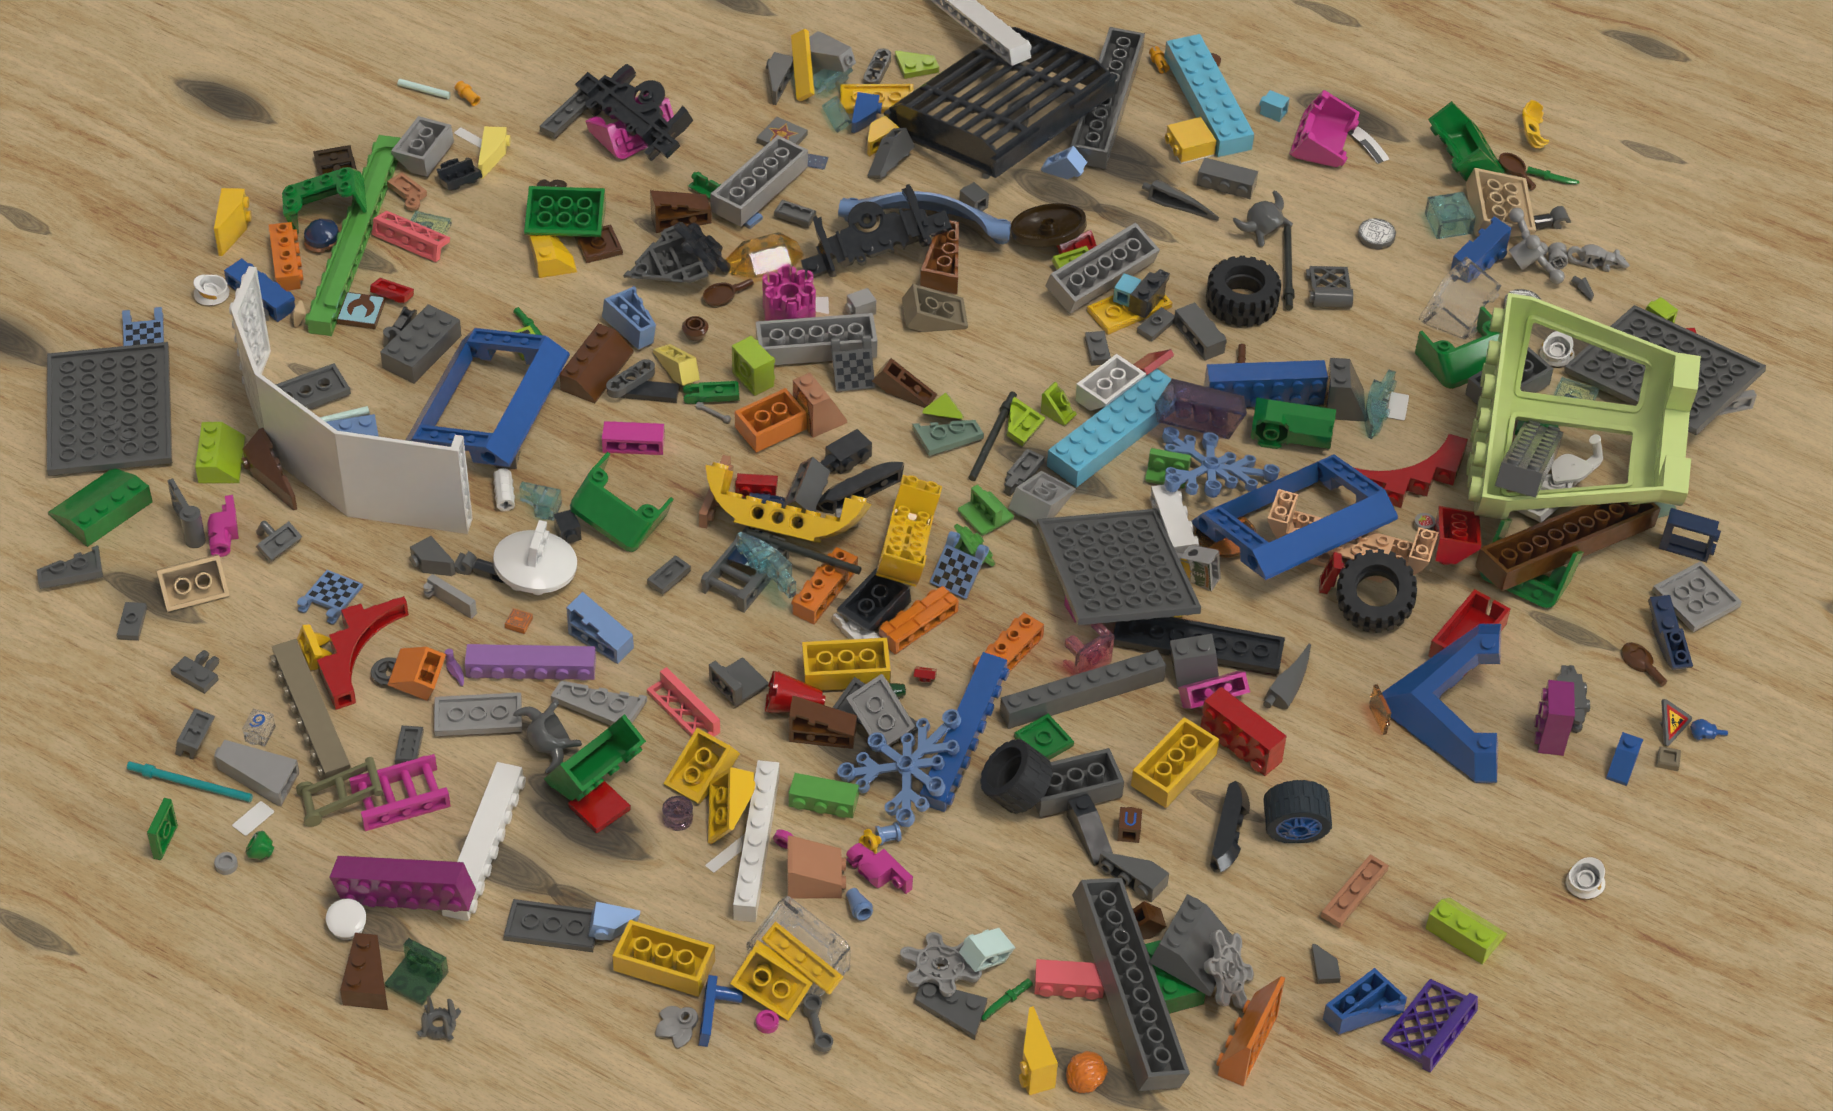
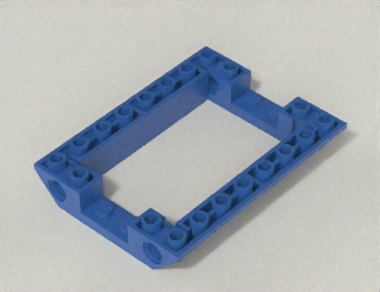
[406,328,570,467]
[1192,454,1398,580]

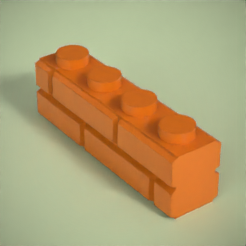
[879,586,959,654]

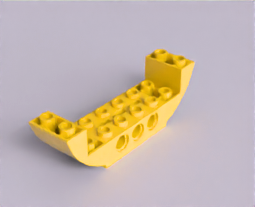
[705,462,871,543]
[876,475,942,587]

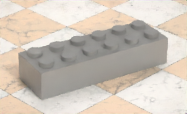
[710,135,808,226]
[1045,222,1160,314]
[756,313,877,365]

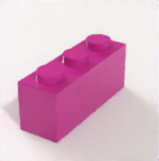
[602,421,665,455]
[1178,671,1250,709]

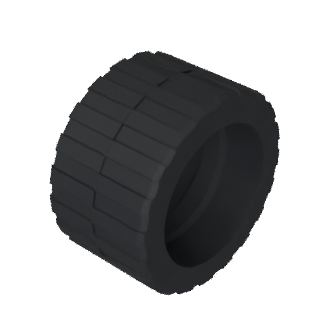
[980,739,1053,814]

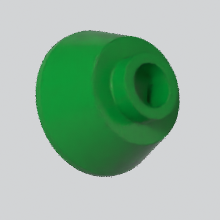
[245,830,274,860]

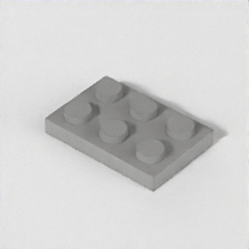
[846,674,917,746]

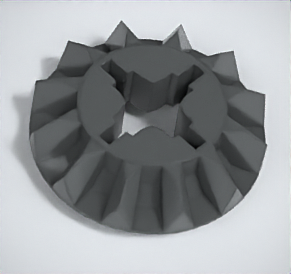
[371,657,397,687]

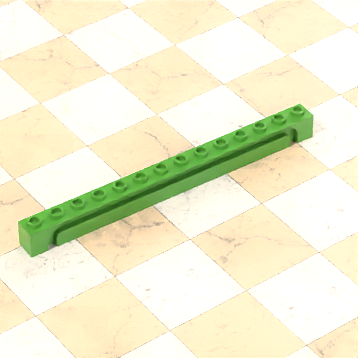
[305,135,401,336]

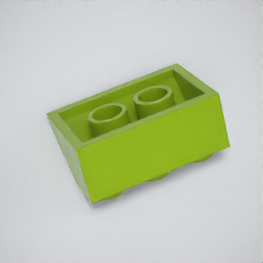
[195,422,246,483]
[1425,898,1507,965]

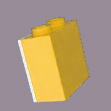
[1165,117,1216,164]

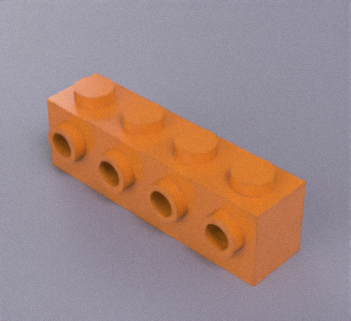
[269,222,304,291]
[791,547,858,625]
[973,612,1044,673]

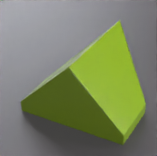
[1040,382,1077,426]
[923,393,964,420]

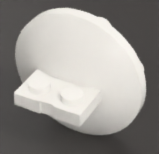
[493,520,577,595]

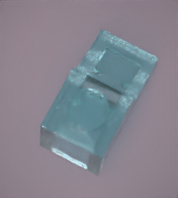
[519,482,562,521]

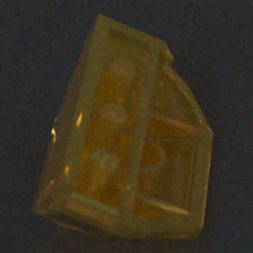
[725,232,804,278]

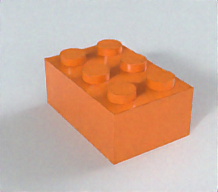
[735,388,807,453]

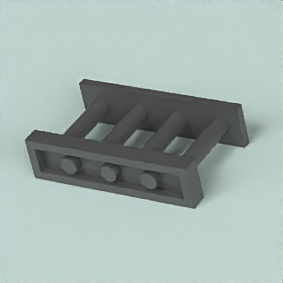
[701,526,789,613]

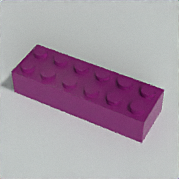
[329,856,476,912]

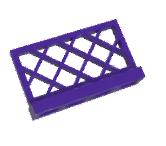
[1382,979,1478,1073]

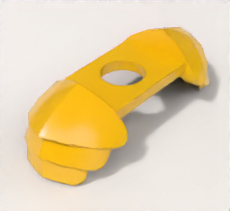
[1522,100,1549,148]

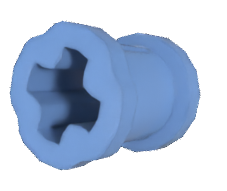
[875,822,902,845]

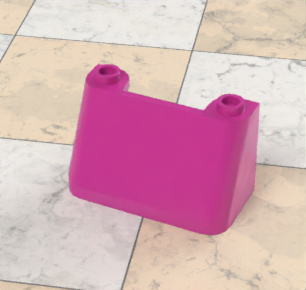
[1289,90,1360,168]
[585,93,674,159]

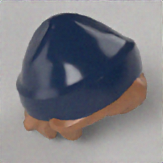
[304,218,340,253]

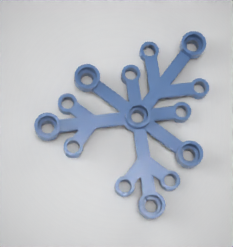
[1162,427,1280,498]
[837,709,961,827]

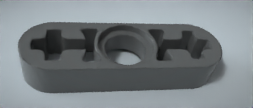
[863,48,891,84]
[606,359,655,398]

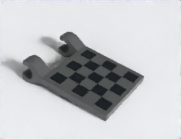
[830,335,875,392]

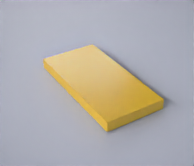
[840,84,914,114]
[1087,295,1173,335]

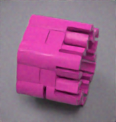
[762,264,816,321]

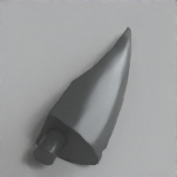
[1142,179,1219,221]
[1263,643,1311,709]

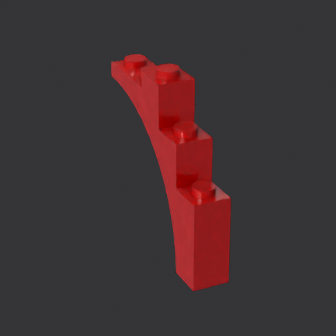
[1353,434,1468,508]
[317,596,409,710]

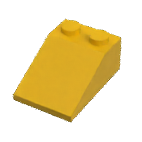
[214,188,252,256]
[663,728,740,804]
[708,767,755,844]
[730,940,813,1021]
[1019,1006,1058,1095]

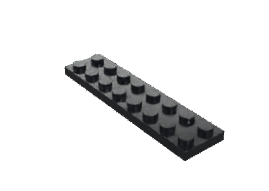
[1112,617,1285,675]

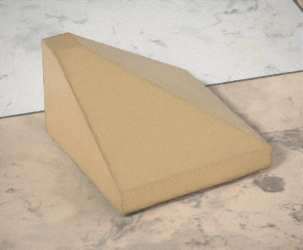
[291,300,306,328]

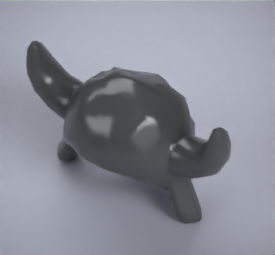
[1233,190,1293,247]
[513,699,582,773]

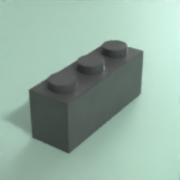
[1197,157,1258,199]
[1174,302,1227,361]
[782,457,830,522]

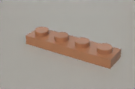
[699,455,734,529]
[1321,854,1389,928]

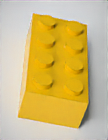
[802,638,891,690]
[1131,717,1219,808]
[612,920,715,997]

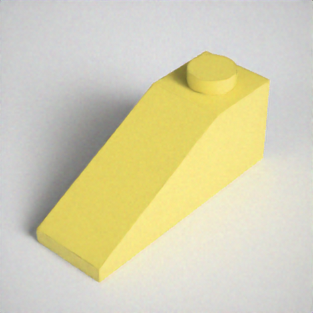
[478,126,511,179]
[653,344,700,386]

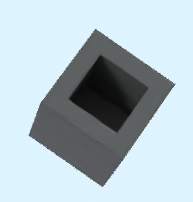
[959,182,989,211]

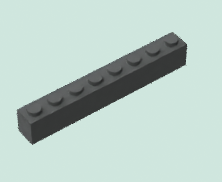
[1000,650,1166,729]

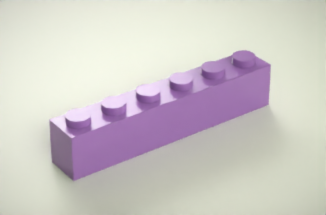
[465,644,596,680]

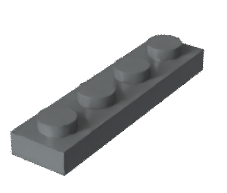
[539,90,589,138]

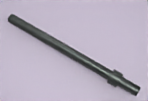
[1283,225,1295,310]
[969,391,1017,481]
[746,529,862,575]

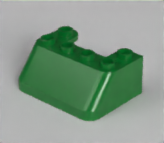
[1428,101,1504,181]
[282,167,367,234]
[544,714,646,801]

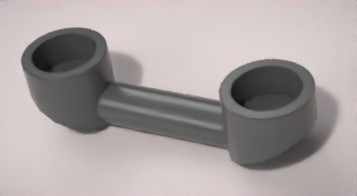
[802,994,833,1052]

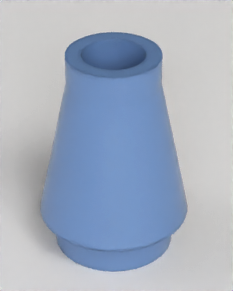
[846,888,873,921]

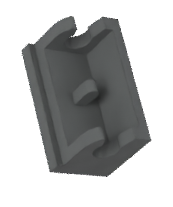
[175,708,215,759]

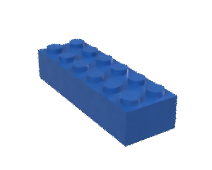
[1203,360,1328,409]

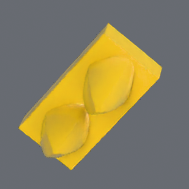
[297,624,333,670]

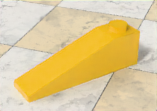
[528,235,577,278]

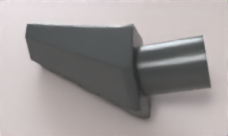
[1571,276,1594,301]

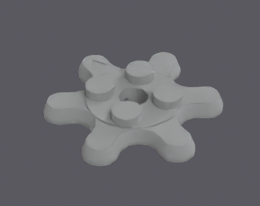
[1204,930,1254,1009]
[900,932,982,997]

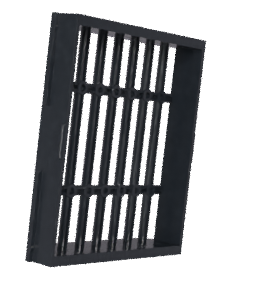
[884,27,1117,178]

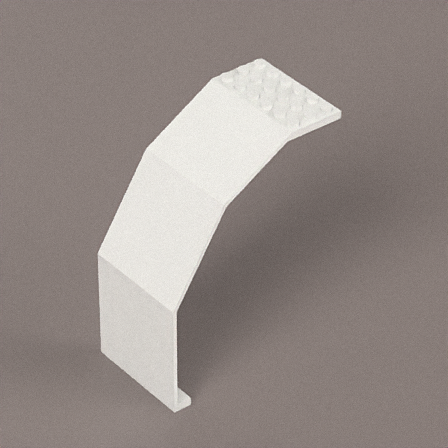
[229,266,473,534]

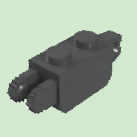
[1556,665,1590,733]

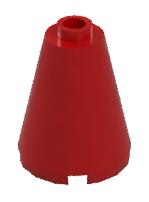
[765,671,826,713]

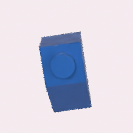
[851,92,882,133]
[1606,732,1643,786]

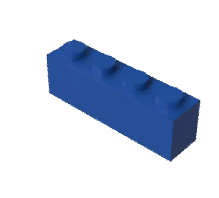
[224,258,295,322]

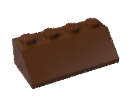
[559,323,634,404]

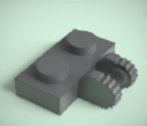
[171,650,220,694]

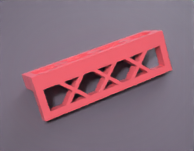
[372,210,450,262]
[647,667,720,736]

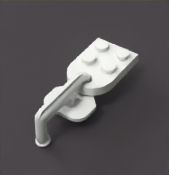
[1516,434,1603,522]

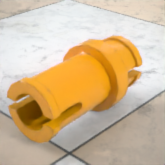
[1149,46,1170,74]
[454,81,481,106]

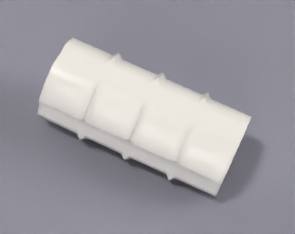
[493,468,515,511]

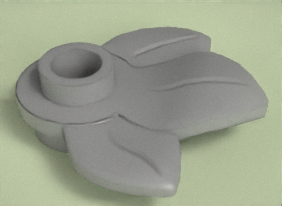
[655,1006,698,1049]

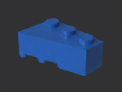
[1451,216,1511,282]
[1323,968,1407,1035]

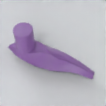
[445,649,464,686]

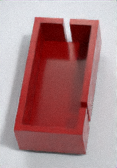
[1428,589,1511,676]
[1200,687,1287,776]

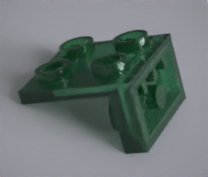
[385,938,449,1005]

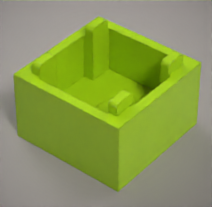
[732,336,775,396]

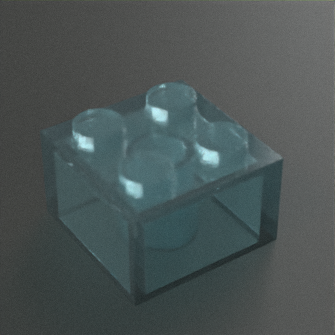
[1425,192,1476,239]

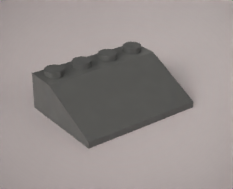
[1149,894,1232,996]

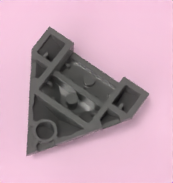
[623,222,708,283]

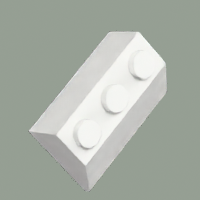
[1076,354,1146,411]

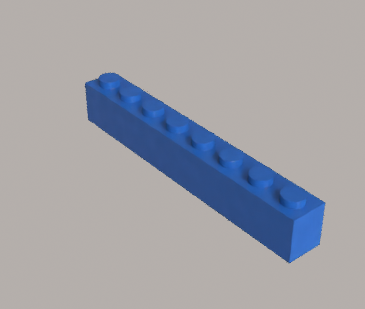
[920,652,1010,812]

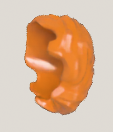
[1066,1051,1108,1093]

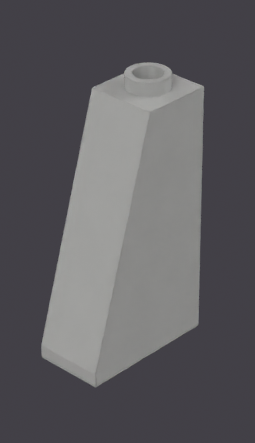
[809,31,856,72]
[214,740,299,806]

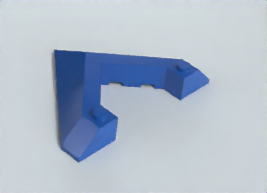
[1370,624,1501,783]

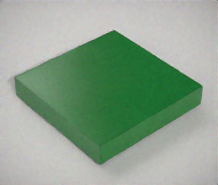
[1014,713,1074,760]
[147,798,178,860]

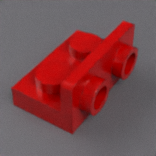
[735,473,778,498]

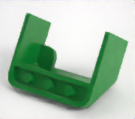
[1415,306,1499,389]
[570,452,674,552]
[1480,518,1584,608]

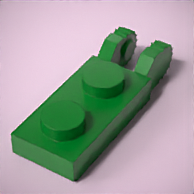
[683,381,740,404]

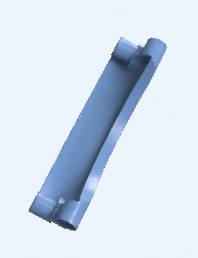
[838,191,1011,244]

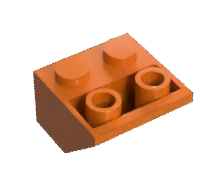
[387,647,446,701]

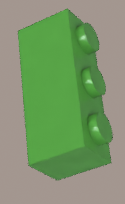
[789,773,859,819]

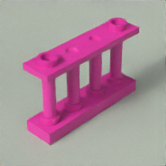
[349,754,451,831]

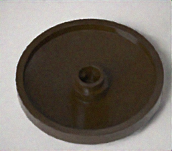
[1011,203,1087,247]

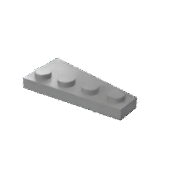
[551,681,647,725]

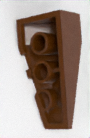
[241,428,297,510]

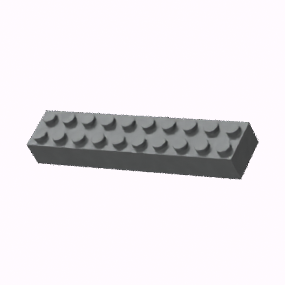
[1071,27,1145,169]
[1495,420,1564,498]
[1072,878,1190,1091]

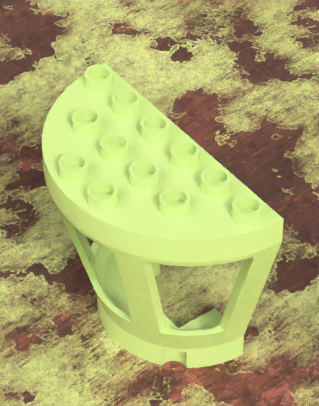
[1466,293,1701,519]

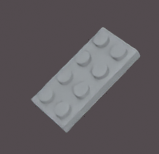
[434,692,522,736]

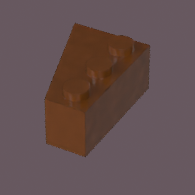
[650,190,712,233]
[789,696,857,749]
[340,933,388,1010]

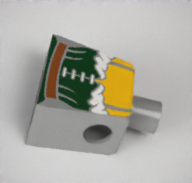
[1176,545,1221,591]

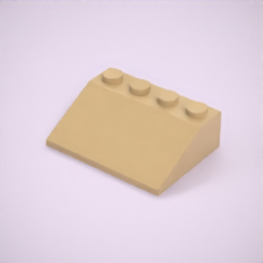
[1466,168,1536,237]

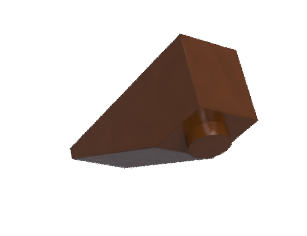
[872,358,937,408]

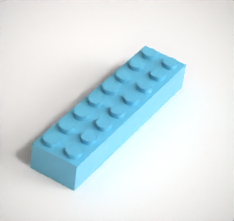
[1164,34,1254,157]
[1047,369,1186,488]

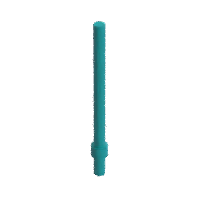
[127,761,253,802]

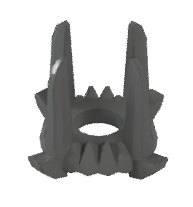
[416,996,461,1041]

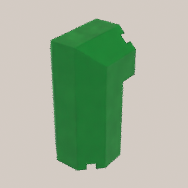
[1251,398,1336,449]

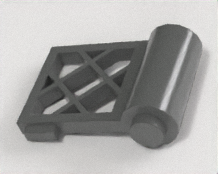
[1306,266,1353,308]
[167,478,206,548]

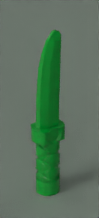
[1526,166,1580,184]
[513,307,542,335]
[982,978,1033,1021]

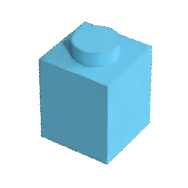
[1259,90,1290,122]
[1113,273,1142,307]

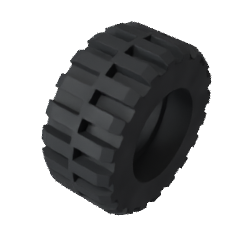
[1206,255,1281,327]
[1336,549,1417,633]

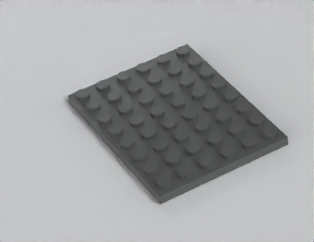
[1565,305,1766,435]
[47,342,173,476]
[1037,509,1201,625]

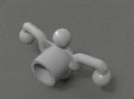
[1509,208,1565,284]

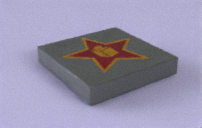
[757,117,808,146]

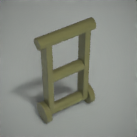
[296,757,383,827]

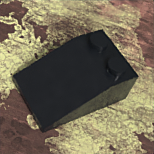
[837,568,911,632]

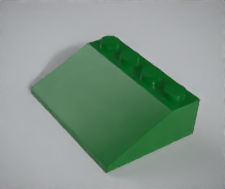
[524,186,606,237]
[48,468,153,547]

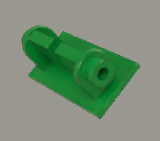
[688,172,721,199]

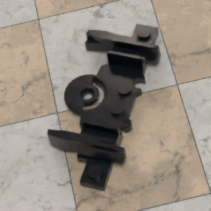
[575,64,693,161]
[801,184,952,278]

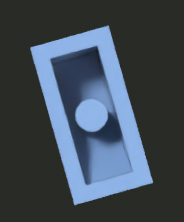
[1041,146,1087,179]
[588,902,640,941]

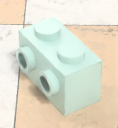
[959,928,1015,972]

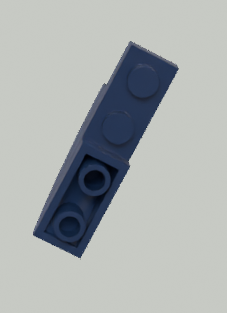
[1648,595,1693,670]

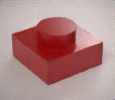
[914,666,937,682]

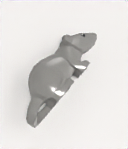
[1567,244,1630,272]

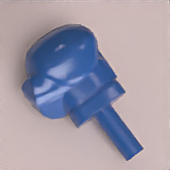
[1690,719,1728,740]

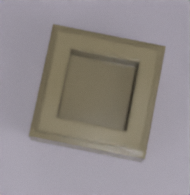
[1657,746,1681,771]

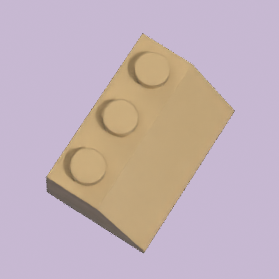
[156,554,230,612]

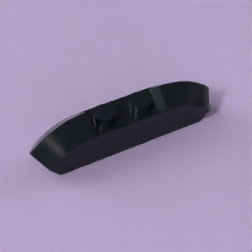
[817,462,904,514]
[1210,781,1250,872]

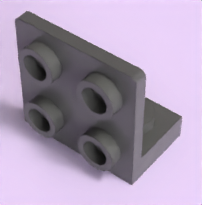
[709,658,768,707]

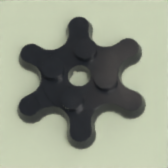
[674,222,731,273]

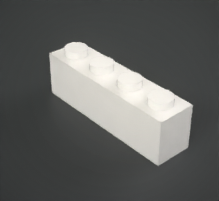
[1150,485,1199,554]

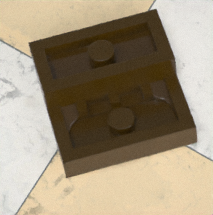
[313,145,357,176]

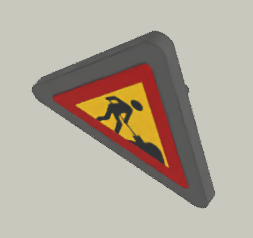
[1660,699,1692,746]

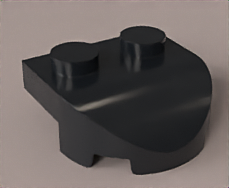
[436,157,483,190]

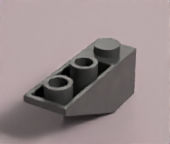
[867,128,915,179]
[1099,851,1169,902]

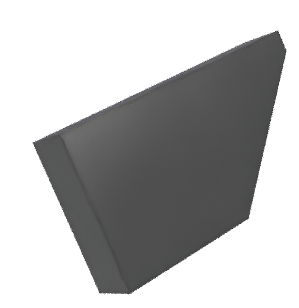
[1311,944,1341,984]

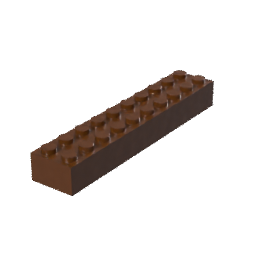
[1475,502,1661,591]

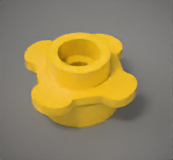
[859,829,882,854]

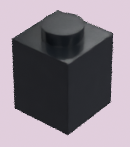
[553,509,582,543]

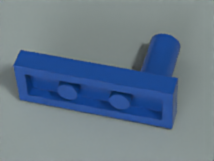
[698,975,743,1047]

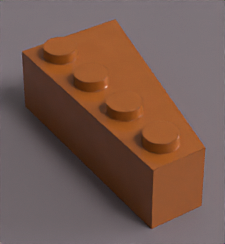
[920,220,959,294]

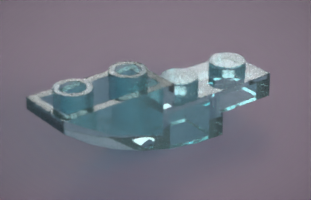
[1365,369,1397,439]
[736,532,796,598]

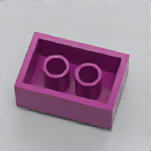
[1534,680,1575,756]

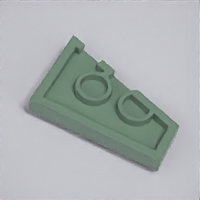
[912,420,984,456]

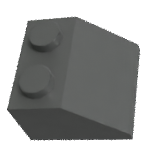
[1169,634,1219,689]

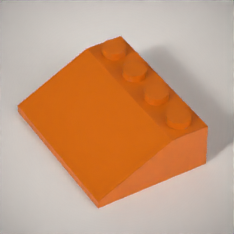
[1216,976,1285,1086]

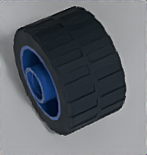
[1263,780,1332,843]

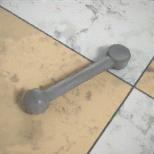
[696,402,731,423]

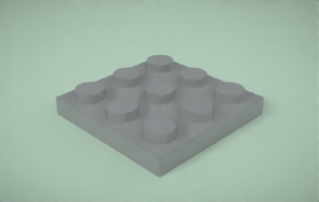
[1652,561,1742,632]

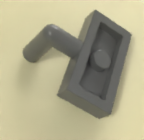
[256,521,302,563]

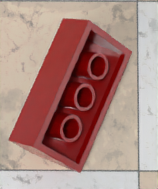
[1434,506,1481,565]

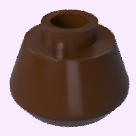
[682,316,709,341]

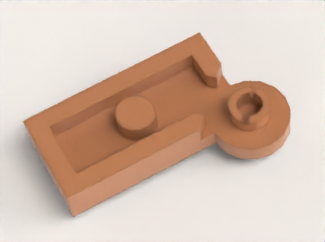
[387,172,427,210]

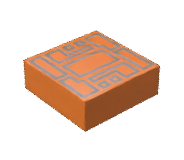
[505,608,533,634]

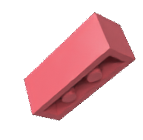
[1034,959,1104,1000]

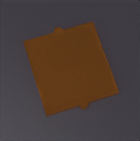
[1369,684,1391,735]

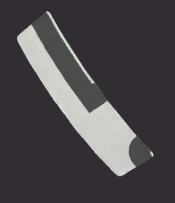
[1348,127,1389,164]

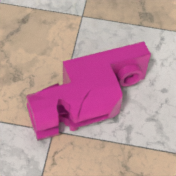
[207,495,239,557]
[846,843,913,894]

